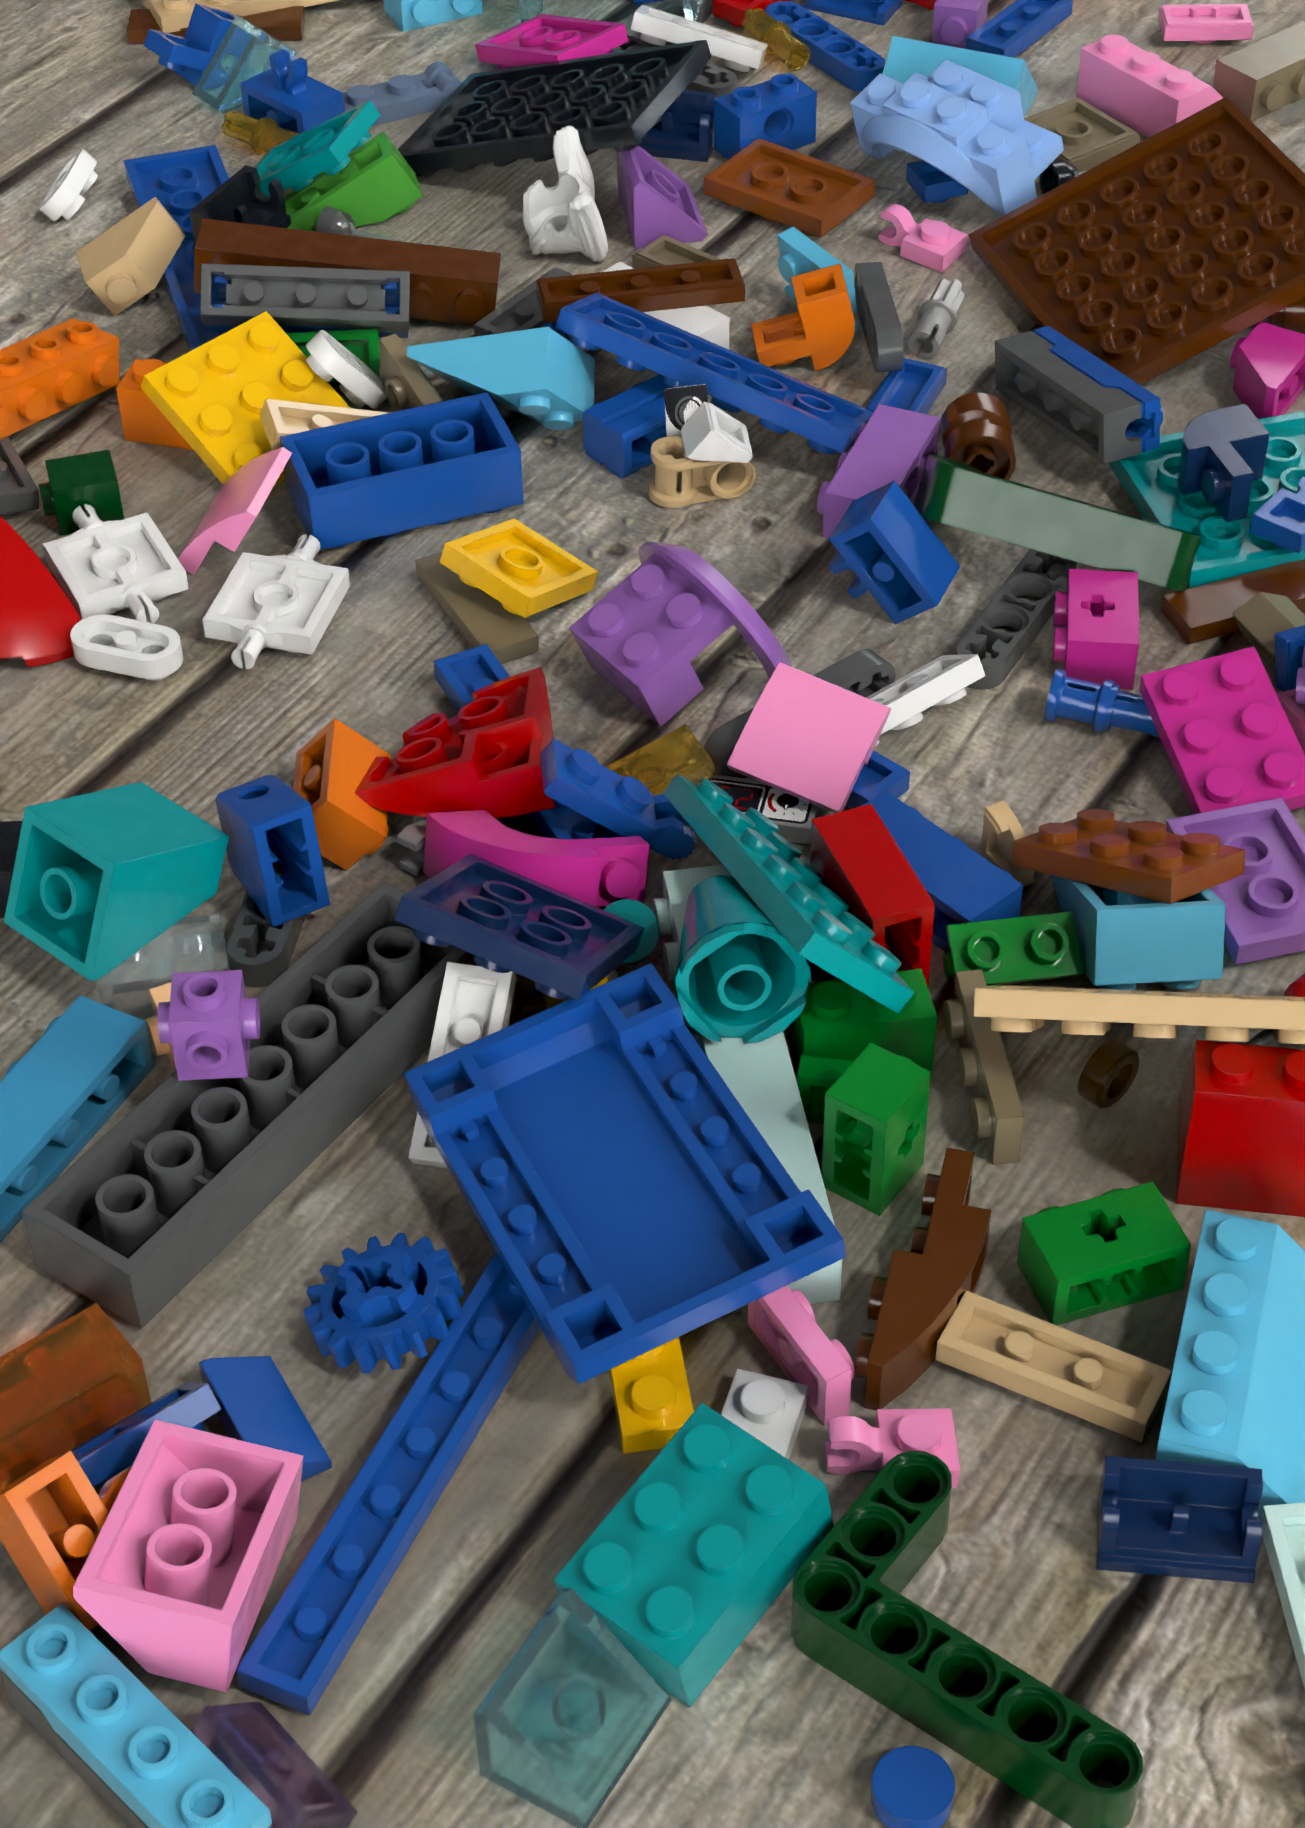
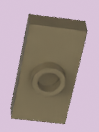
[379,334,442,410]

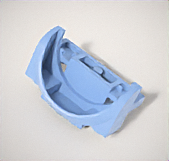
[850,60,1064,217]

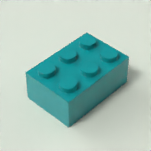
[554,1403,834,1707]

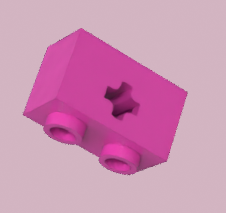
[1053,569,1139,690]

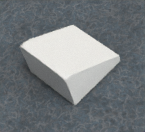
[681,401,753,463]

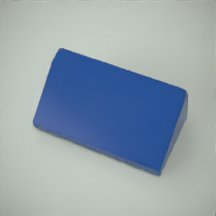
[199,1356,332,1482]

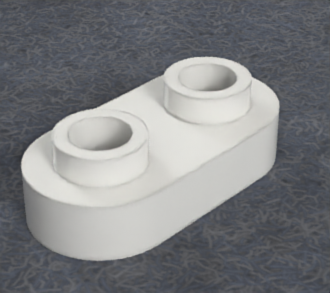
[38,148,99,221]
[306,330,388,409]
[70,614,183,681]

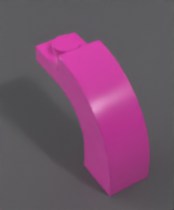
[423,810,650,907]

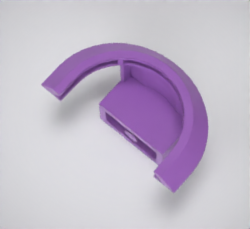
[569,542,792,727]

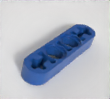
[765,1,885,92]

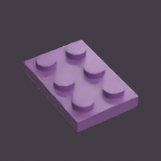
[1166,798,1305,965]

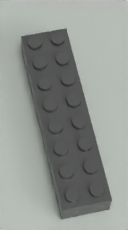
[22,881,480,1329]

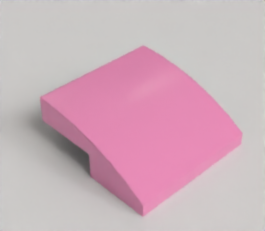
[178,447,292,575]
[727,662,891,813]

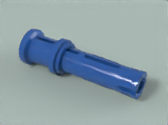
[1044,668,1160,737]

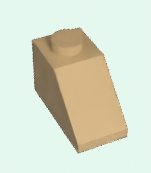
[76,197,185,316]

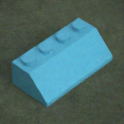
[1155,1209,1305,1518]

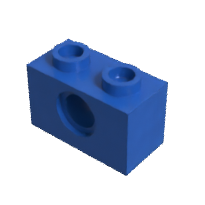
[714,73,817,160]

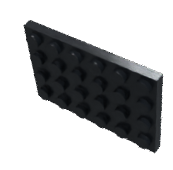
[398,40,712,177]

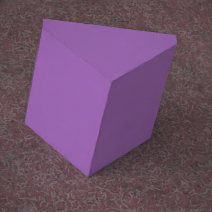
[617,146,708,249]

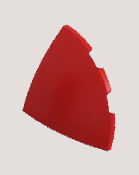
[0,516,81,667]
[355,667,556,818]

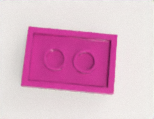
[475,14,628,69]
[1139,646,1305,814]

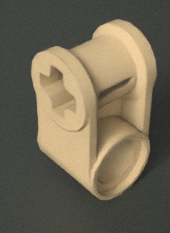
[648,436,756,509]

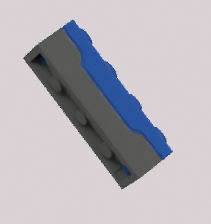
[200,263,410,338]
[995,326,1163,464]

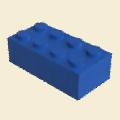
[280,392,524,550]

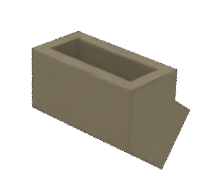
[1232,592,1305,668]

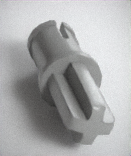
[908,278,965,359]

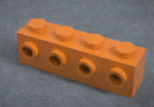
[0,318,120,440]

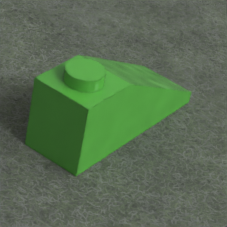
[285,131,423,231]

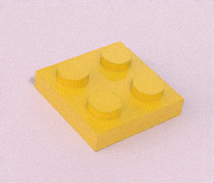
[439,518,598,618]

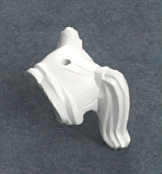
[522,126,608,262]

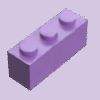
[817,404,940,538]

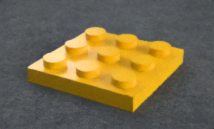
[141,311,350,486]

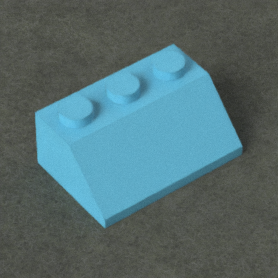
[882,36,1038,116]

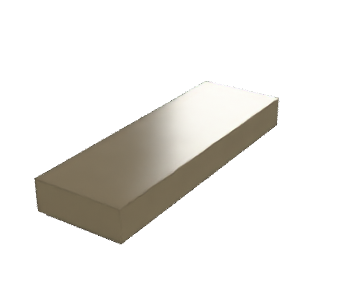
[415,552,539,664]

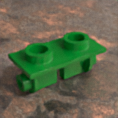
[943,911,1084,986]

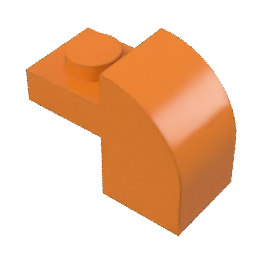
[751,263,855,372]

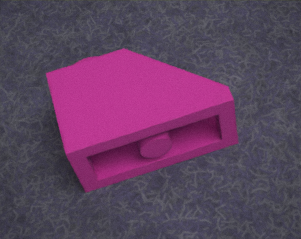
[1230,321,1305,419]

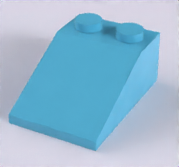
[407,327,595,430]
[1050,875,1226,990]

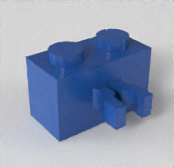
[240,49,345,143]
[828,480,960,625]

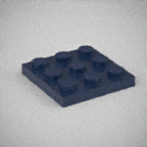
[394,854,645,1000]

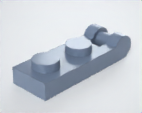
[342,61,462,126]

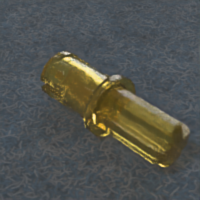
[742,8,811,71]
[221,111,300,155]

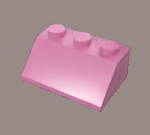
[1076,34,1223,138]
[73,1419,304,1693]

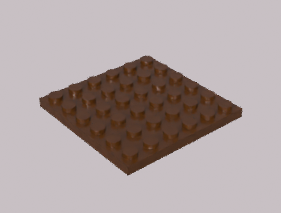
[968,97,1305,385]

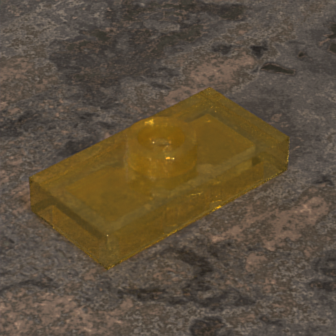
[606,724,717,796]

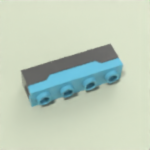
[0,1603,273,1828]

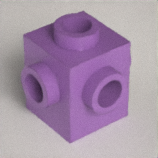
[158,970,261,1081]

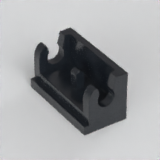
[190,165,291,246]

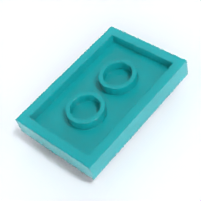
[254,99,381,197]

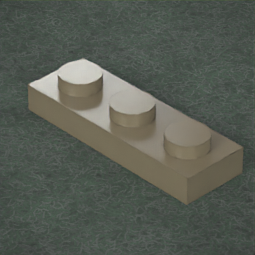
[943,969,1024,1165]

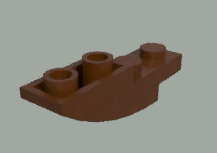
[855,1148,992,1411]

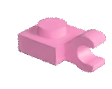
[878,204,968,273]
[824,1408,960,1488]

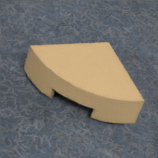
[980,800,1034,887]

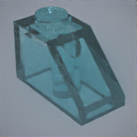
[192,15,298,114]

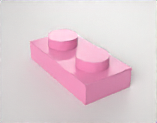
[747,1286,855,1426]

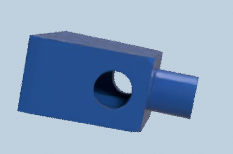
[215,775,330,927]

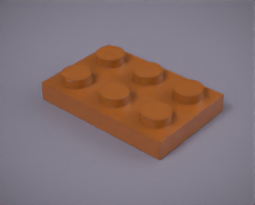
[704,138,875,237]
[1012,809,1245,904]

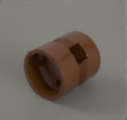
[941,393,1016,480]

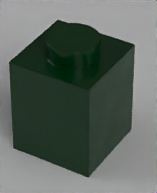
[38,450,124,536]

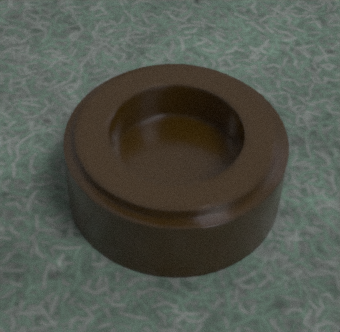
[1077,1038,1139,1109]

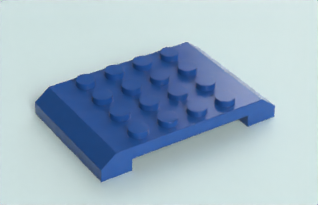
[404,963,846,1384]

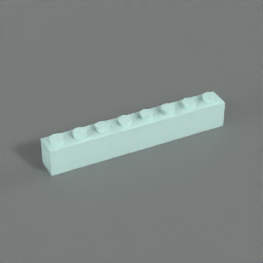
[653,864,842,1304]

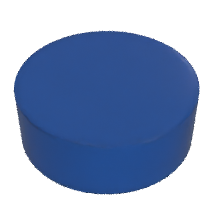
[871,1746,955,1828]

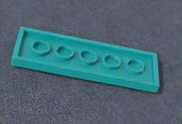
[663,773,915,1014]

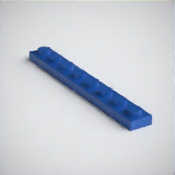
[236,1252,540,1716]

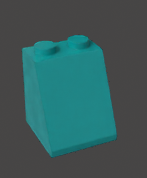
[4,782,229,981]

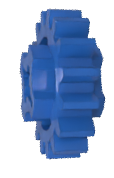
[303,1233,465,1373]

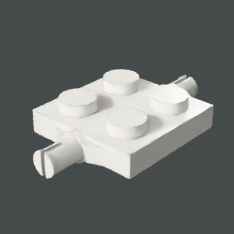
[43,504,189,624]
[202,534,350,669]

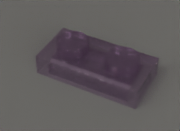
[191,1702,358,1828]

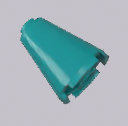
[675,875,811,1044]

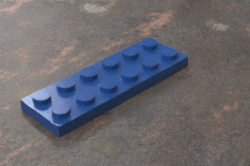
[555,292,874,455]

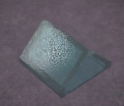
[473,1587,672,1828]

